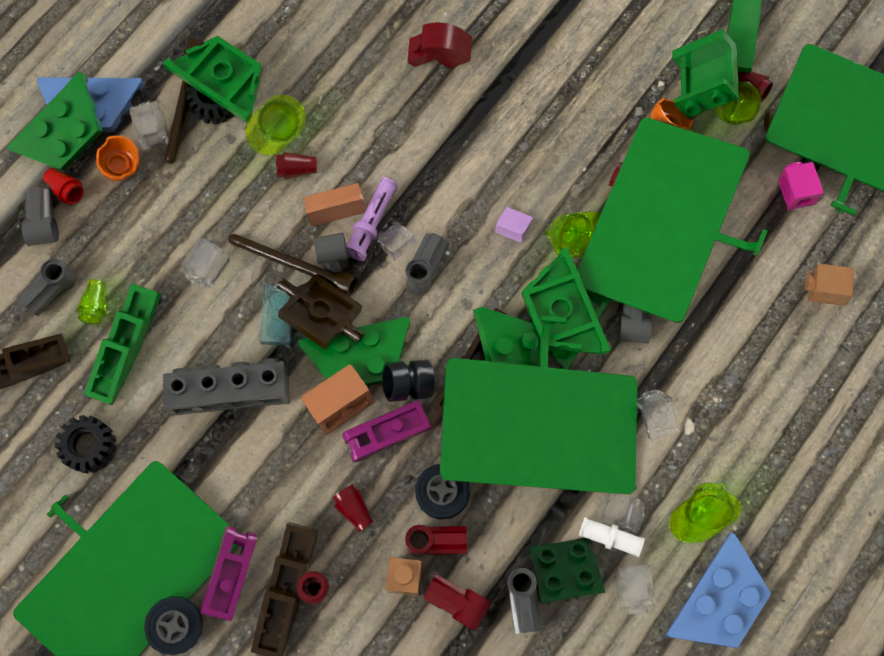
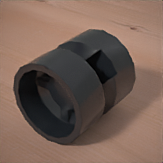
[382,359,435,402]

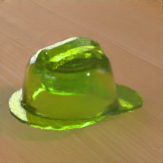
[245,94,306,156]
[544,211,601,258]
[669,482,741,543]

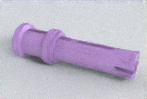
[346,177,398,261]

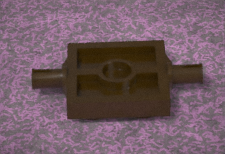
[277,274,365,350]

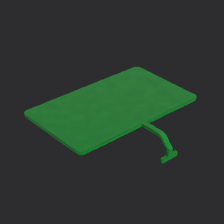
[765,44,884,216]
[577,118,768,323]
[440,316,638,494]
[13,461,238,656]

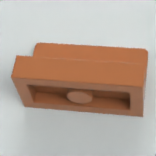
[303,183,366,227]
[301,365,375,436]

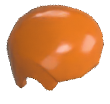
[650,98,693,131]
[96,136,140,181]

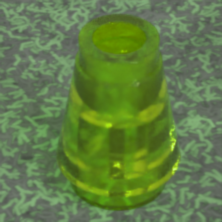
[76,279,106,324]

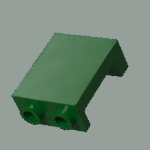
[672,29,739,118]

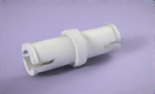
[579,517,645,557]

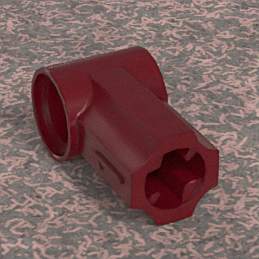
[405,525,467,557]
[423,574,491,631]

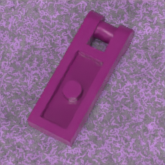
[342,400,431,463]
[199,526,257,621]

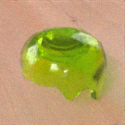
[714,82,761,125]

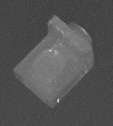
[637,390,680,440]

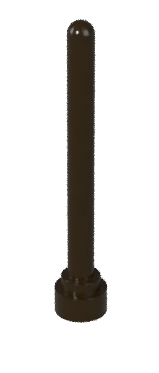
[165,38,205,164]
[228,234,357,297]

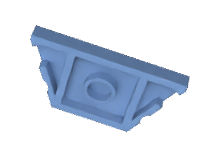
[37,77,144,132]
[665,532,771,648]

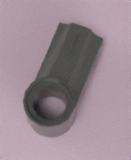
[22,187,59,246]
[314,233,349,274]
[405,233,449,294]
[17,258,76,316]
[618,304,652,344]
[507,568,542,634]

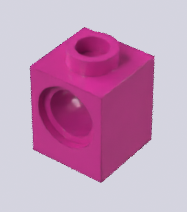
[778,162,824,211]

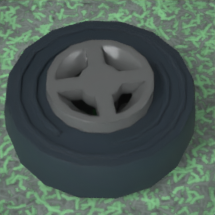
[415,464,470,520]
[144,596,203,656]

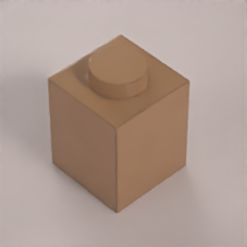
[805,264,854,306]
[386,557,423,596]

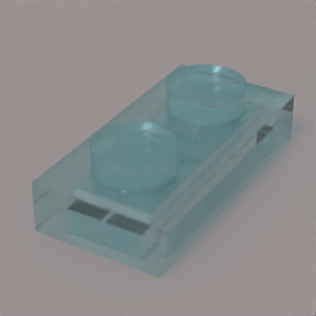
[260,285,292,346]

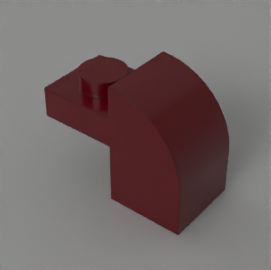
[407,22,472,69]

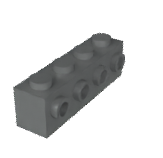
[163,359,290,416]

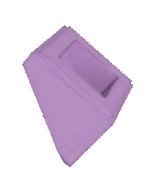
[495,207,533,243]

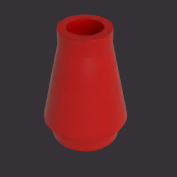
[43,168,84,205]

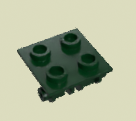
[529,538,605,605]

